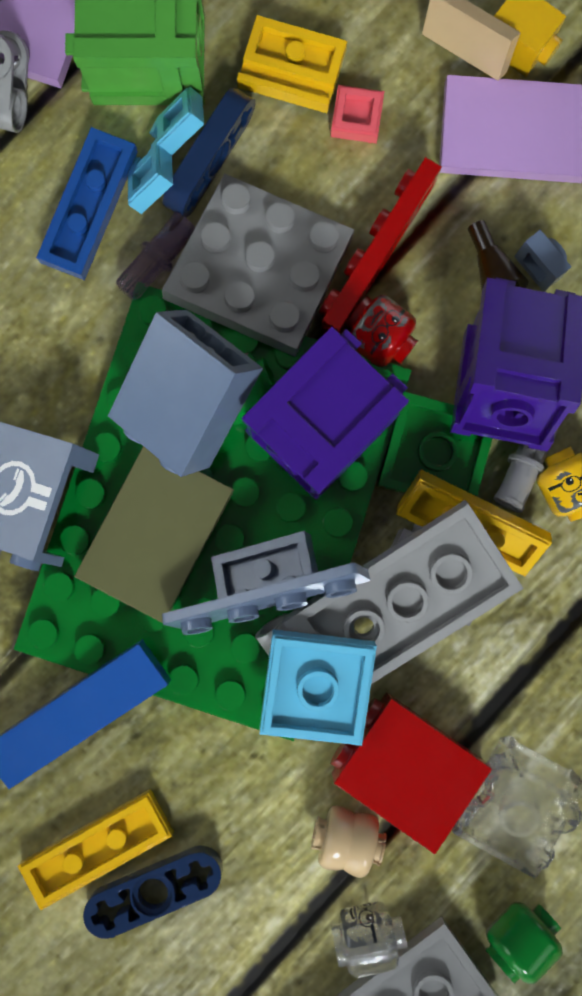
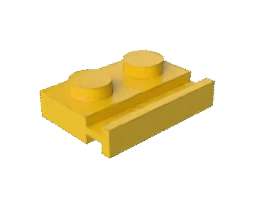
[237,15,348,114]

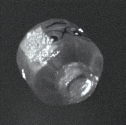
[331,902,408,978]

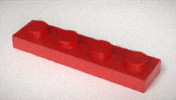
[319,157,442,335]

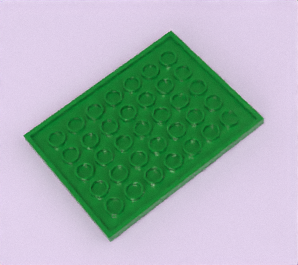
[13,283,412,741]

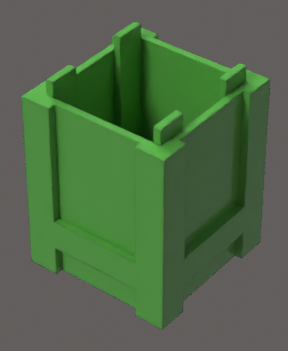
[65,0,205,105]

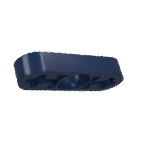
[163,87,255,218]
[83,845,223,939]

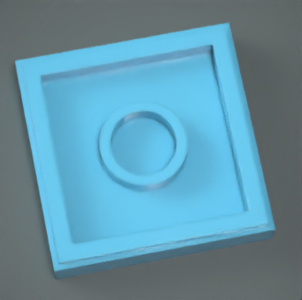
[259,629,377,746]

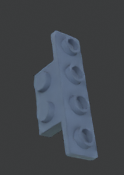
[162,531,370,635]

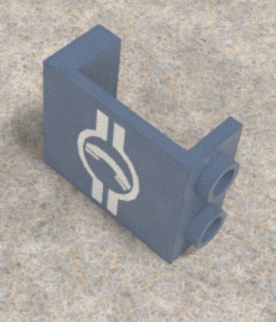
[0,422,99,571]

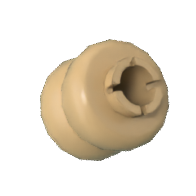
[311,805,387,878]

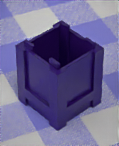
[450,277,582,452]
[241,327,409,501]

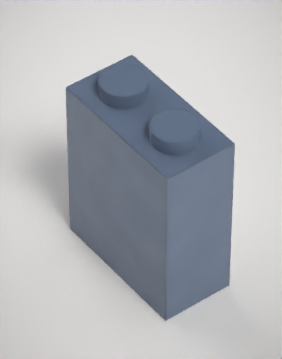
[108,309,263,477]

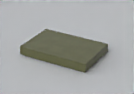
[74,446,234,623]

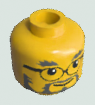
[536,446,582,522]

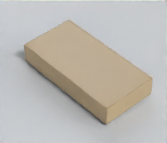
[422,0,521,81]

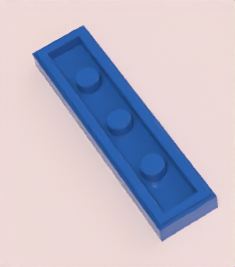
[0,639,171,789]

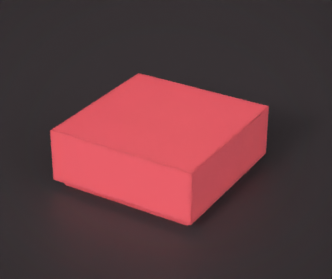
[331,85,385,144]

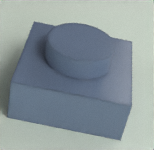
[514,229,572,292]

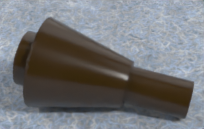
[468,220,529,290]

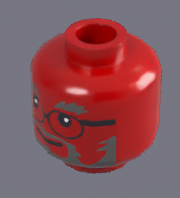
[344,295,418,367]

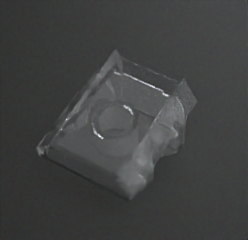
[452,736,582,879]

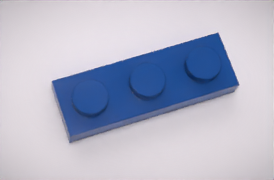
[36,127,138,281]

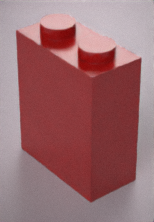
[330,692,492,854]

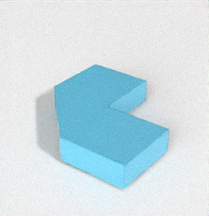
[128,87,204,214]

